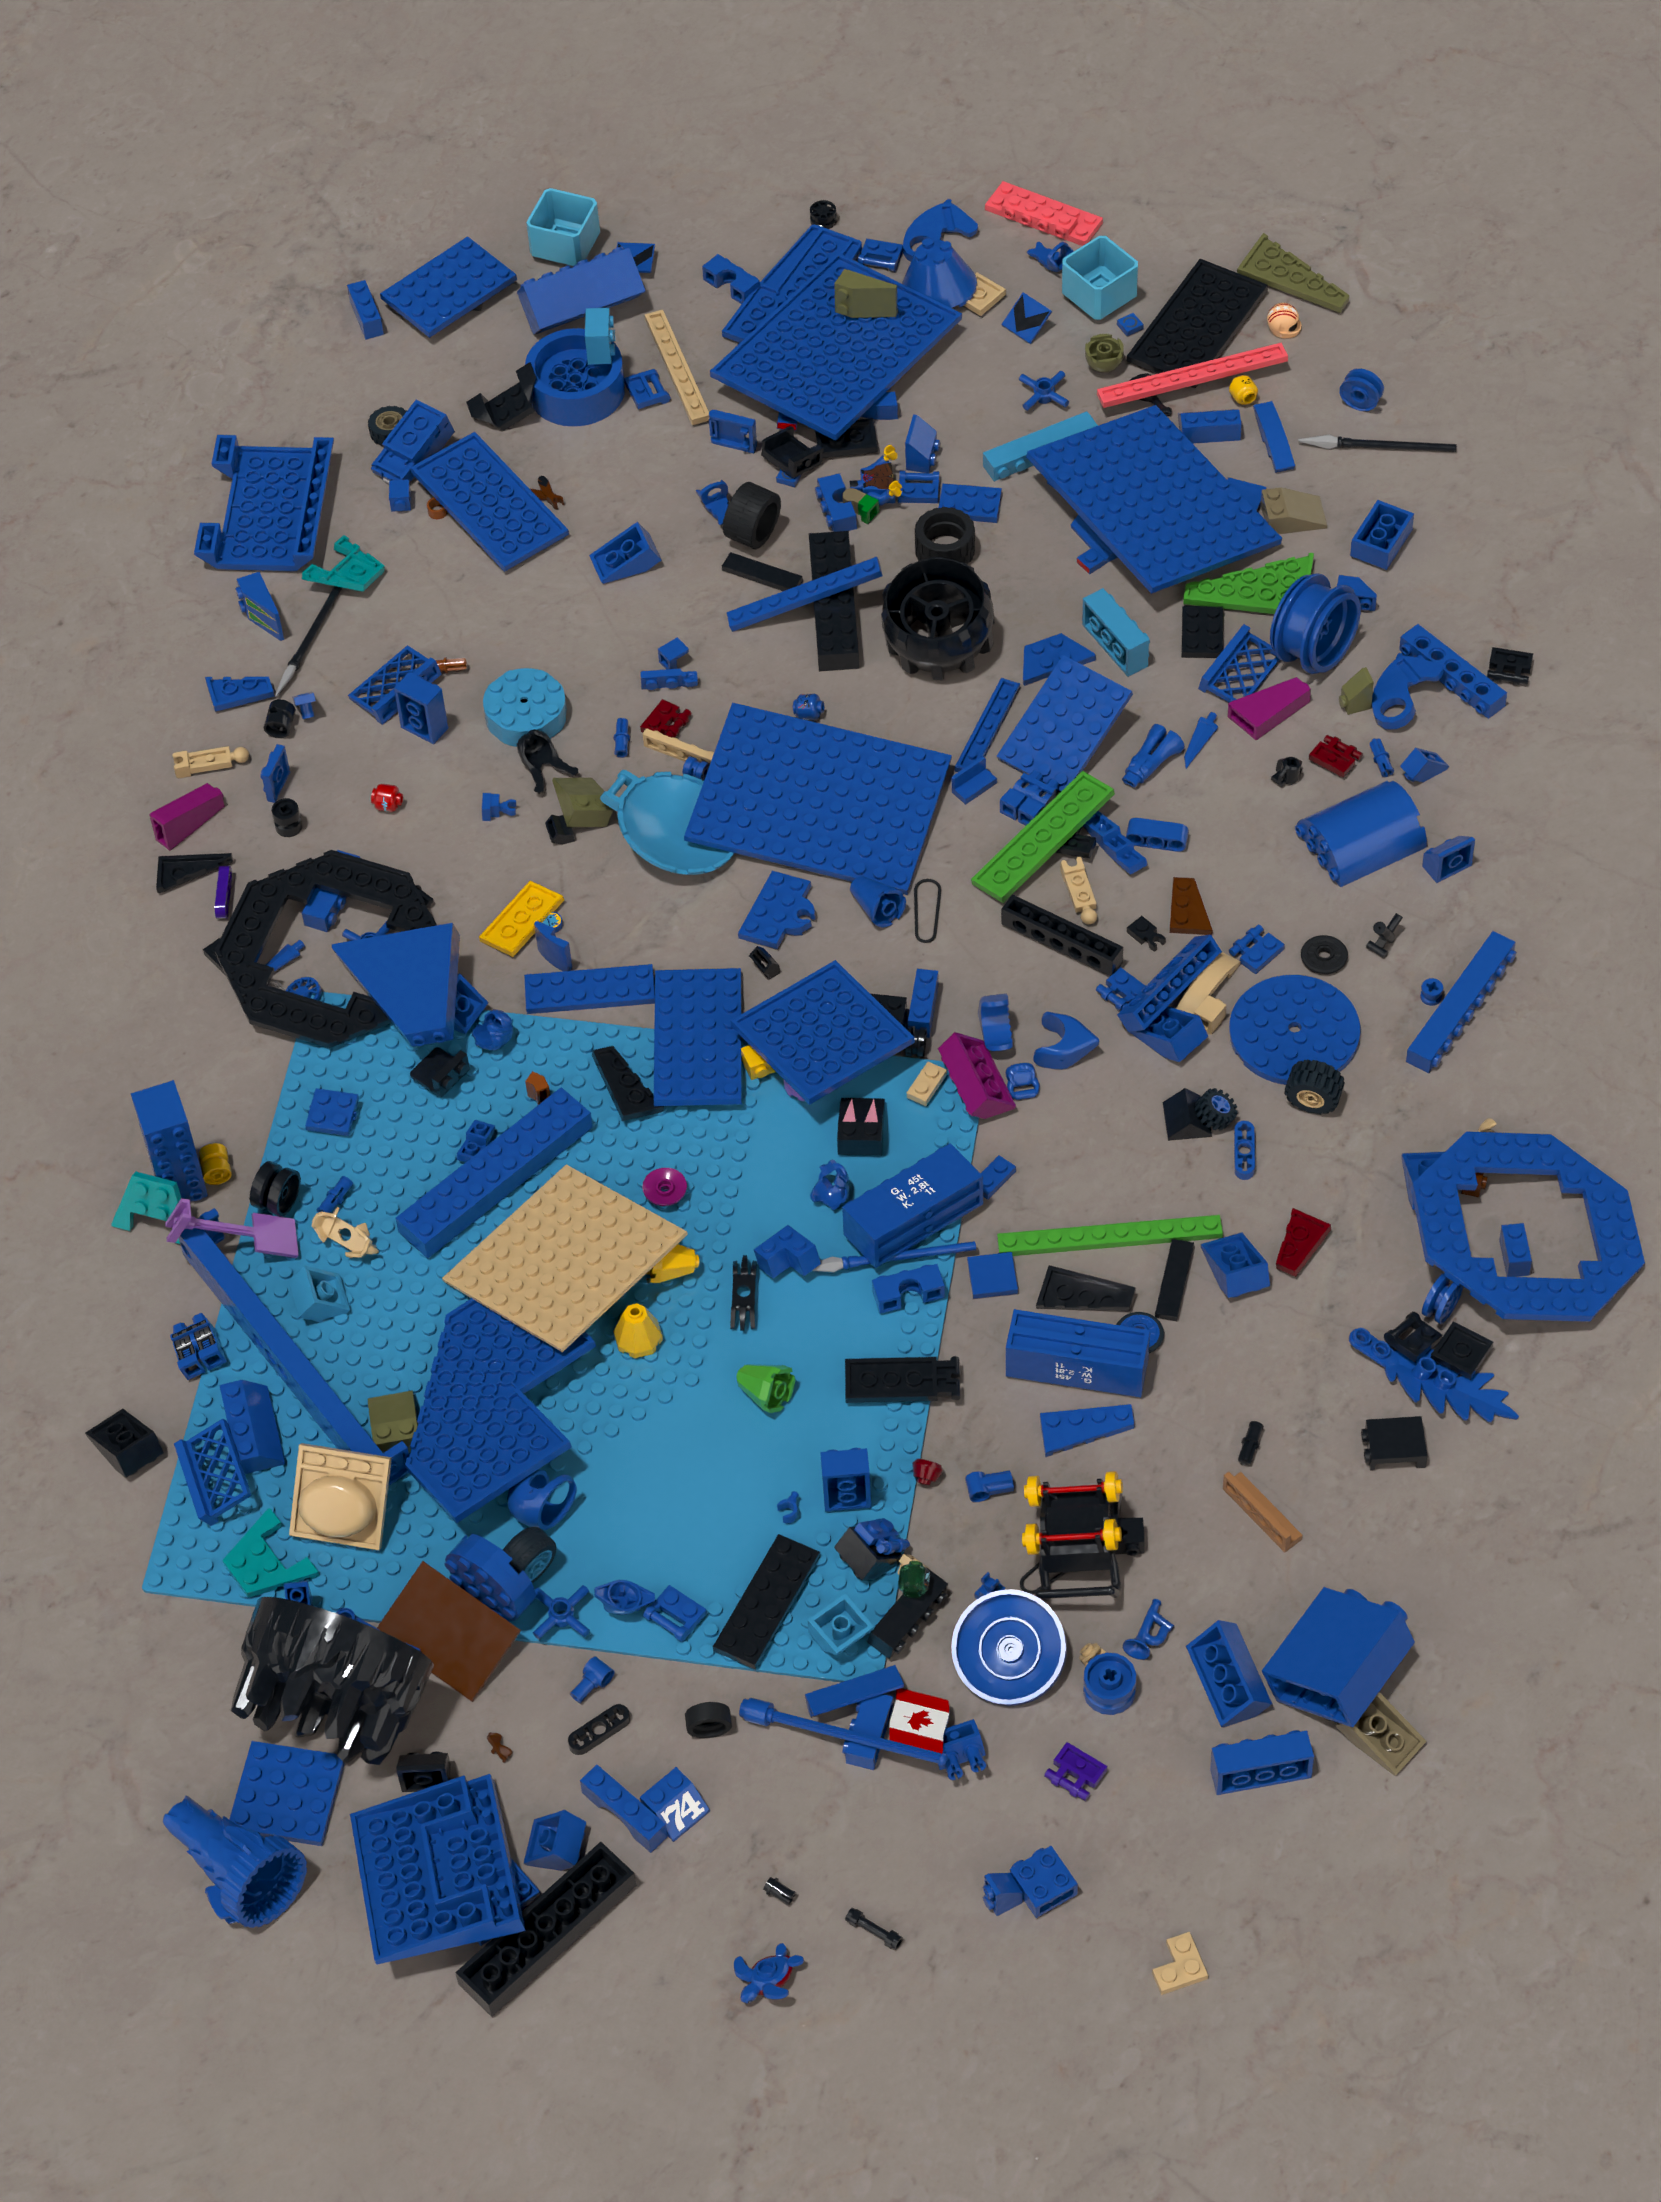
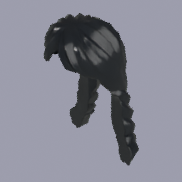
[517,729,579,794]

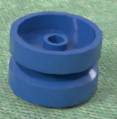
[1083,1653,1136,1715]

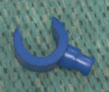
[777,1491,799,1523]

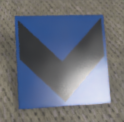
[617,242,655,273]
[1001,292,1052,344]

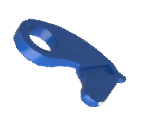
[903,199,978,262]
[1372,653,1444,729]

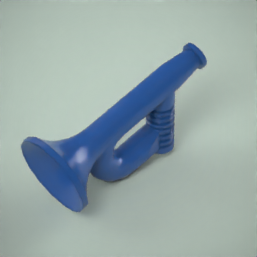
[1123,1599,1174,1660]

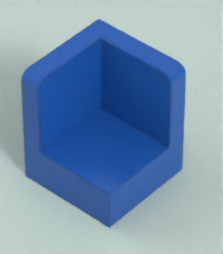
[658,637,689,669]

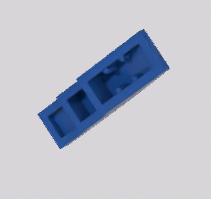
[1253,401,1295,473]
[1083,811,1147,875]

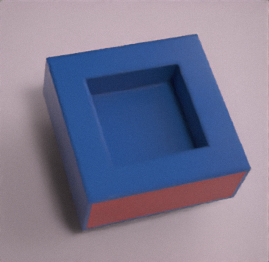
[777,412,798,431]
[1077,548,1105,574]

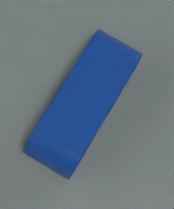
[1126,818,1189,852]

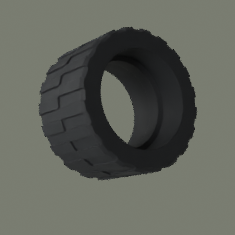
[723,482,781,549]
[915,507,975,564]

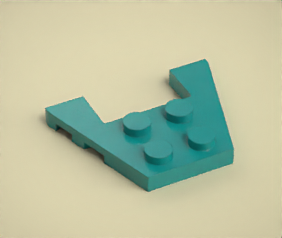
[302,535,385,591]
[111,1171,181,1244]
[222,1508,319,1598]

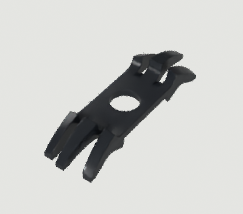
[730,1255,758,1331]

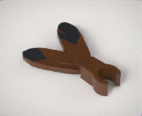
[530,476,564,510]

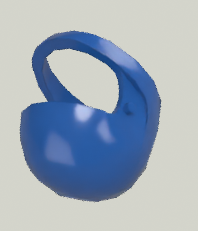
[507,1470,577,1530]

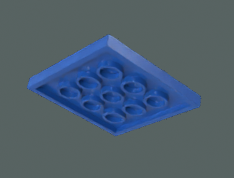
[229,1741,345,1846]

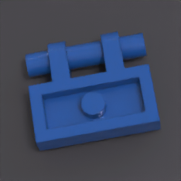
[1229,924,1285,974]
[1096,967,1145,1011]
[854,1518,910,1555]

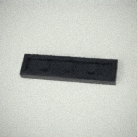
[722,552,803,591]
[1155,1239,1194,1321]

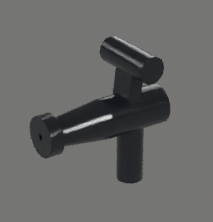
[1366,913,1403,958]

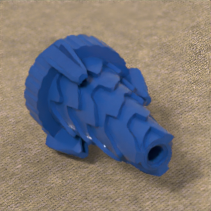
[163,1795,307,1928]

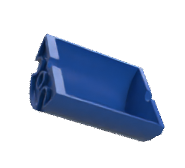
[1295,780,1427,887]

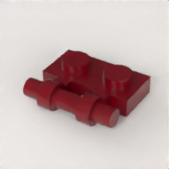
[640,699,692,738]
[1309,735,1363,778]

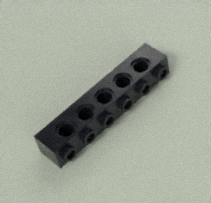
[1001,894,1123,976]

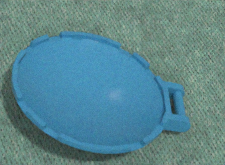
[600,770,734,875]

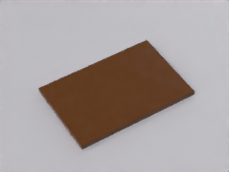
[377,1561,521,1702]

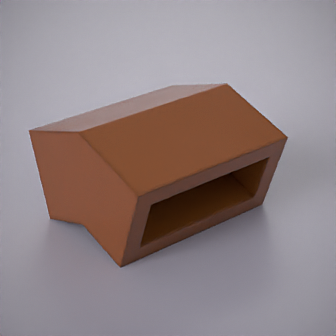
[525,1071,550,1105]

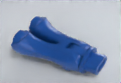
[1122,724,1185,788]

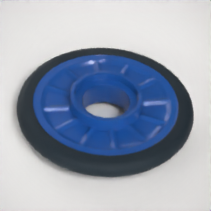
[1116,1312,1164,1353]

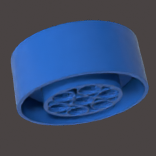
[525,328,625,426]

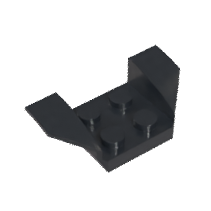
[466,362,536,431]

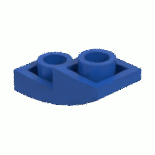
[457,1120,495,1162]

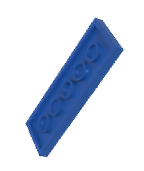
[524,964,655,1014]

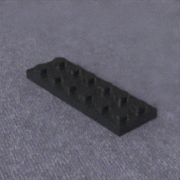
[713,1534,820,1669]

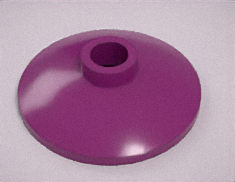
[643,1168,687,1206]

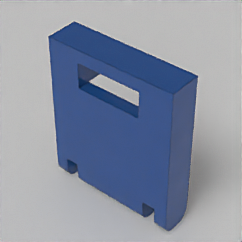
[709,410,757,454]

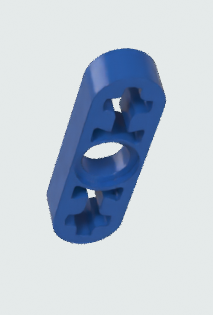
[1234,1121,1255,1180]

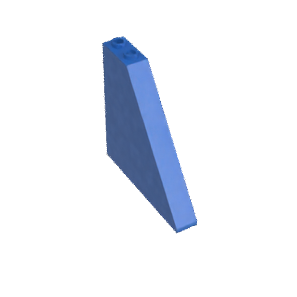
[332,923,460,1047]

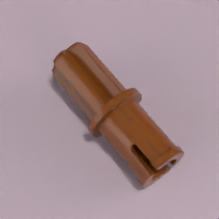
[436,657,467,674]

